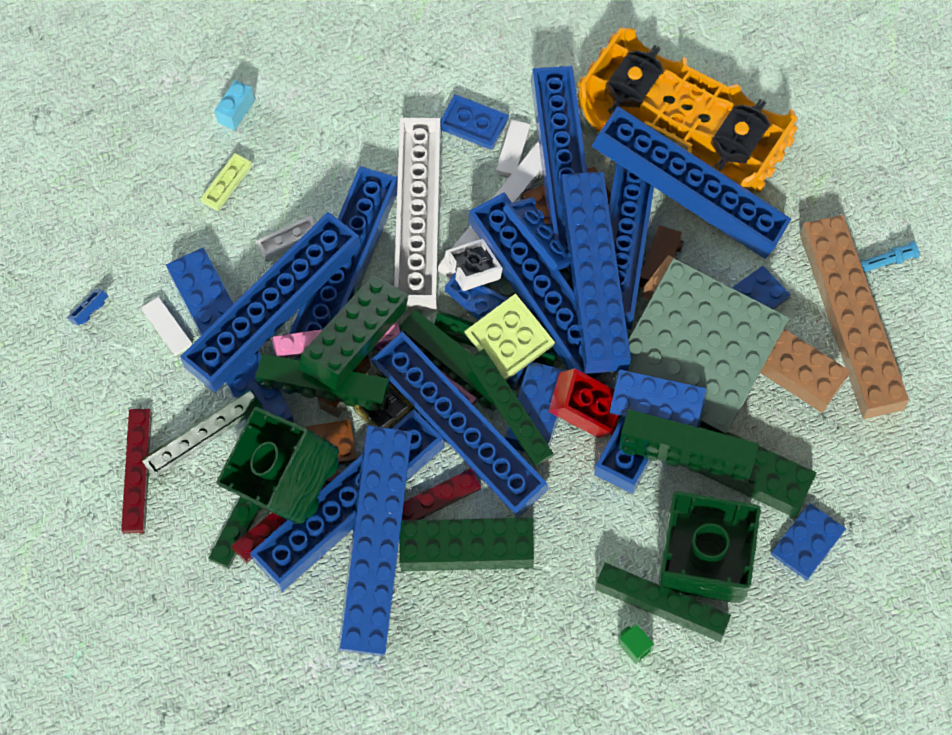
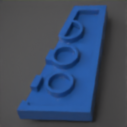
[503,197,570,271]
[445,273,508,320]

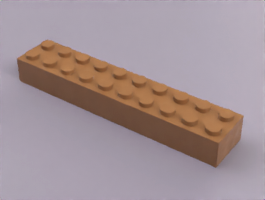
[800,215,909,419]
[642,255,850,413]

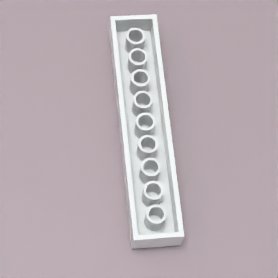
[394,118,441,310]

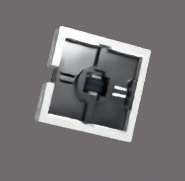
[444,239,502,291]

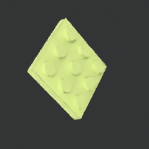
[464,294,555,381]

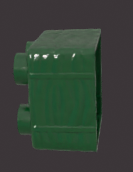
[217,407,339,524]
[659,491,761,603]

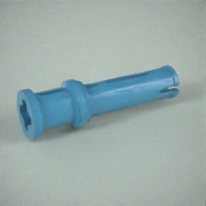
[860,241,919,273]

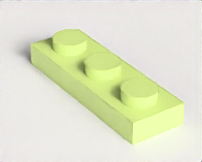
[201,153,252,211]

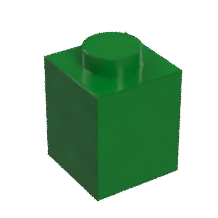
[618,624,654,664]

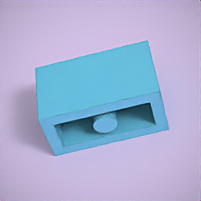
[215,80,255,131]

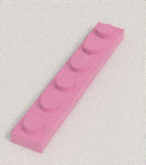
[272,321,400,358]

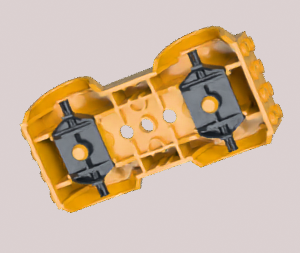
[577,27,798,195]

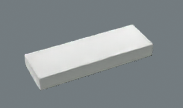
[496,120,531,177]
[256,216,315,260]
[141,297,192,356]

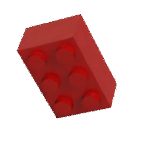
[548,368,619,438]

